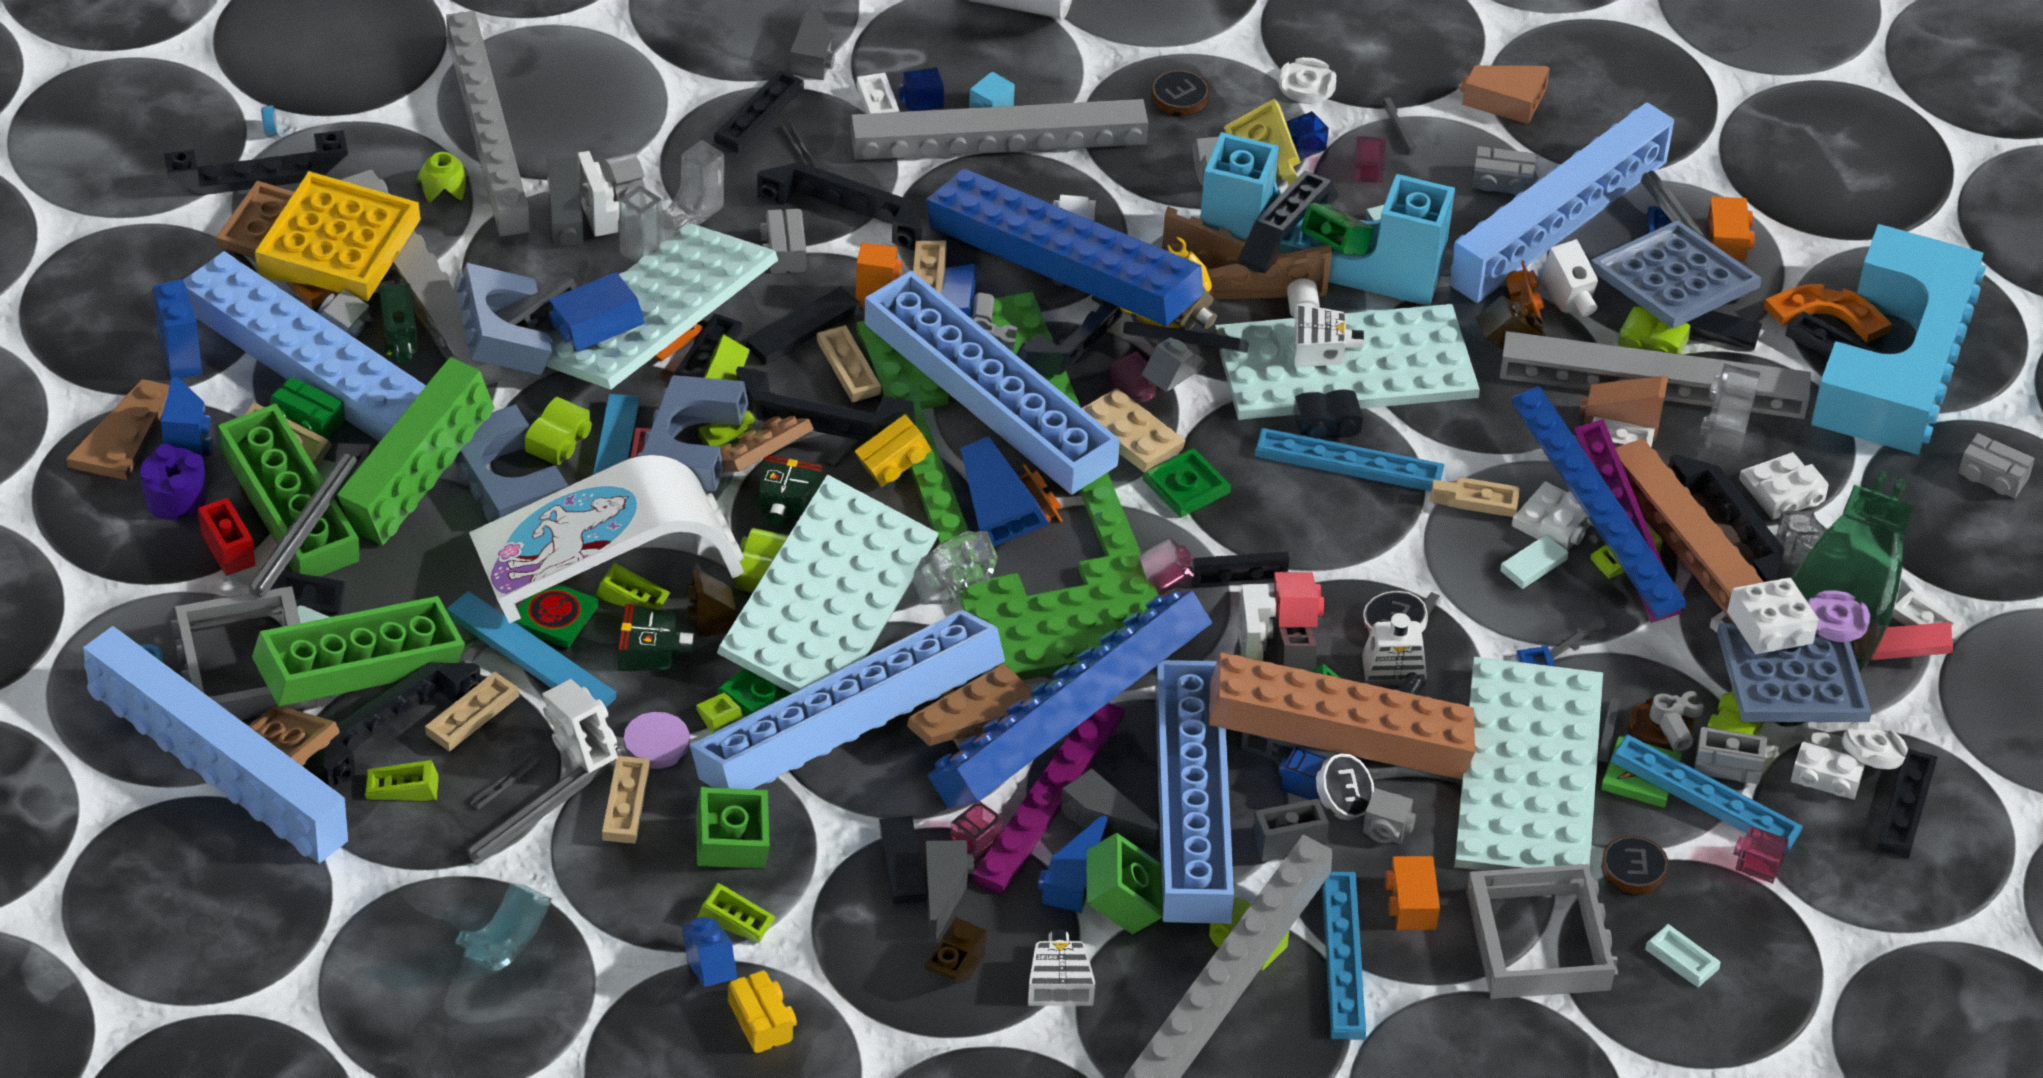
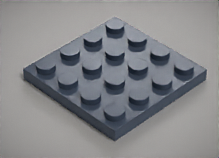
[1590,220,1762,329]
[1717,623,1872,722]

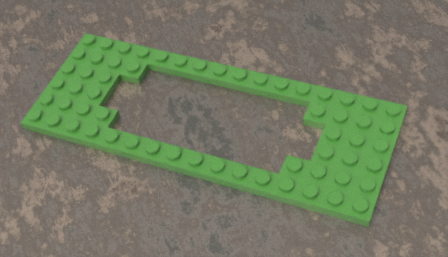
[857,292,1158,680]

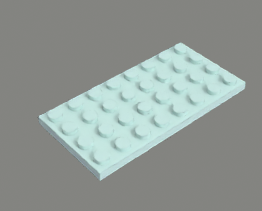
[546,223,778,390]
[1214,304,1480,420]
[717,474,938,694]
[1454,657,1603,871]

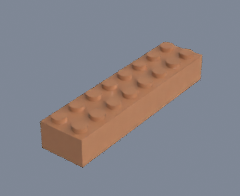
[1209,652,1475,780]

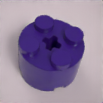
[140,444,207,520]

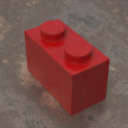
[198,498,256,576]

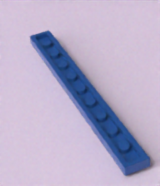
[1511,385,1686,619]

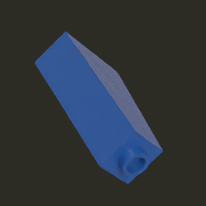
[960,436,1049,548]

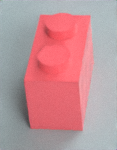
[1273,572,1324,627]

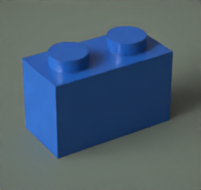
[682,917,738,987]

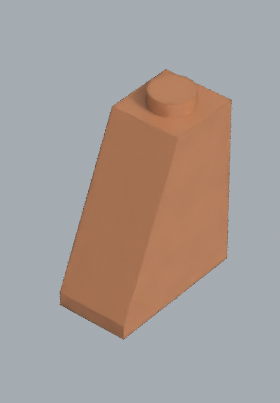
[1460,65,1550,124]
[1579,376,1668,441]

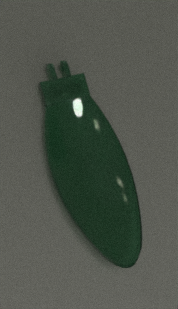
[1775,471,1915,727]

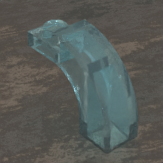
[455,883,552,971]

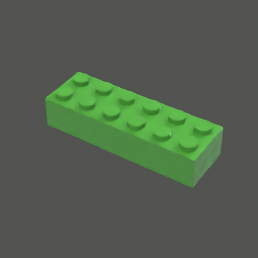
[337,357,495,546]
[218,404,359,577]
[252,596,465,707]

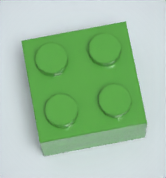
[696,787,770,869]
[1086,833,1163,934]

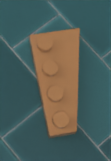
[1162,206,1283,269]
[1208,245,1332,299]
[66,379,170,480]
[907,663,1032,746]

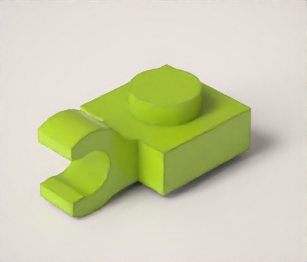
[698,411,756,447]

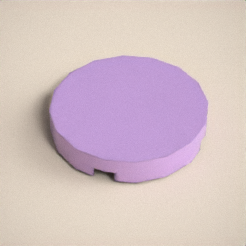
[1808,590,1870,642]
[624,712,690,769]

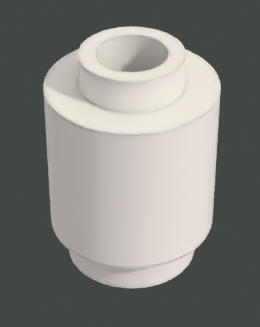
[1053,195,1096,221]
[1287,278,1320,318]

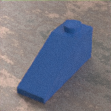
[1038,815,1108,913]

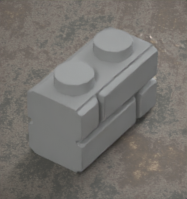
[1472,146,1536,195]
[760,209,807,274]
[1958,433,2035,499]
[1694,727,1767,784]

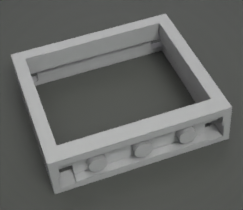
[171,586,317,720]
[1466,864,1618,999]

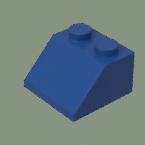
[161,377,213,464]

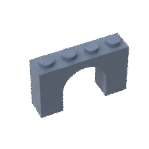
[454,263,552,375]
[637,375,748,491]
[455,404,568,522]

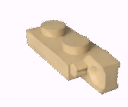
[1430,477,1520,517]

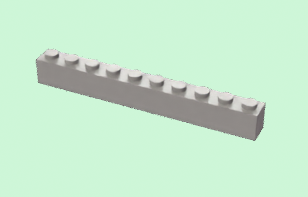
[446,11,529,237]
[851,99,1148,160]
[341,169,502,386]
[1500,331,1811,419]
[1123,834,1332,1078]

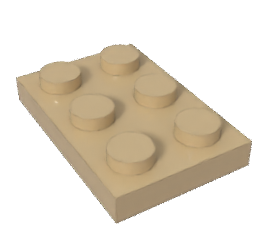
[1082,388,1186,472]

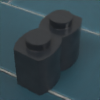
[1293,389,1363,439]

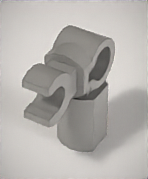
[971,293,1017,350]
[1649,691,1704,752]

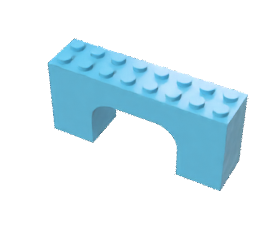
[1200,132,1455,306]
[1811,224,1986,455]

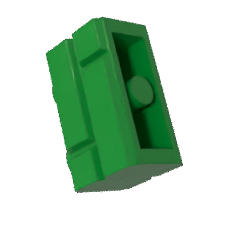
[1300,203,1374,256]
[270,376,345,439]

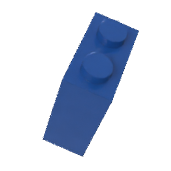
[548,272,645,352]
[152,279,202,379]

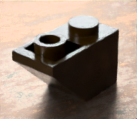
[1475,295,1546,350]
[687,569,736,637]
[925,917,986,982]

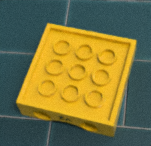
[255,171,421,301]

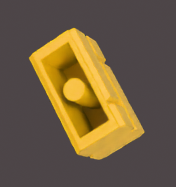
[855,414,932,488]
[728,970,797,1053]

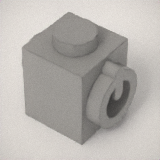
[317,288,369,338]
[1363,788,1416,844]

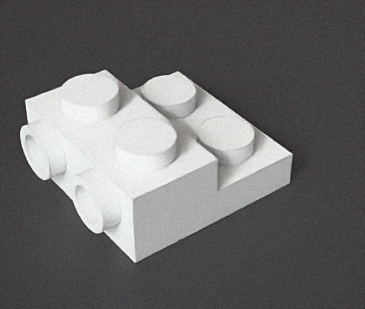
[578,151,622,237]
[1739,452,1829,520]
[1512,481,1593,552]
[1237,584,1276,661]
[1791,727,1866,800]

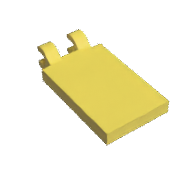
[1224,98,1301,187]

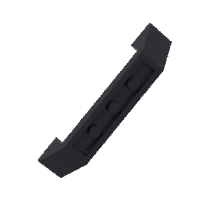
[164,130,348,196]
[757,162,922,251]
[1237,170,1338,274]
[1016,296,1123,375]
[736,366,916,442]
[1668,454,1785,582]
[323,662,481,789]

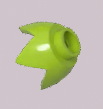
[417,152,470,203]

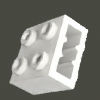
[1727,577,1819,654]
[542,679,618,773]

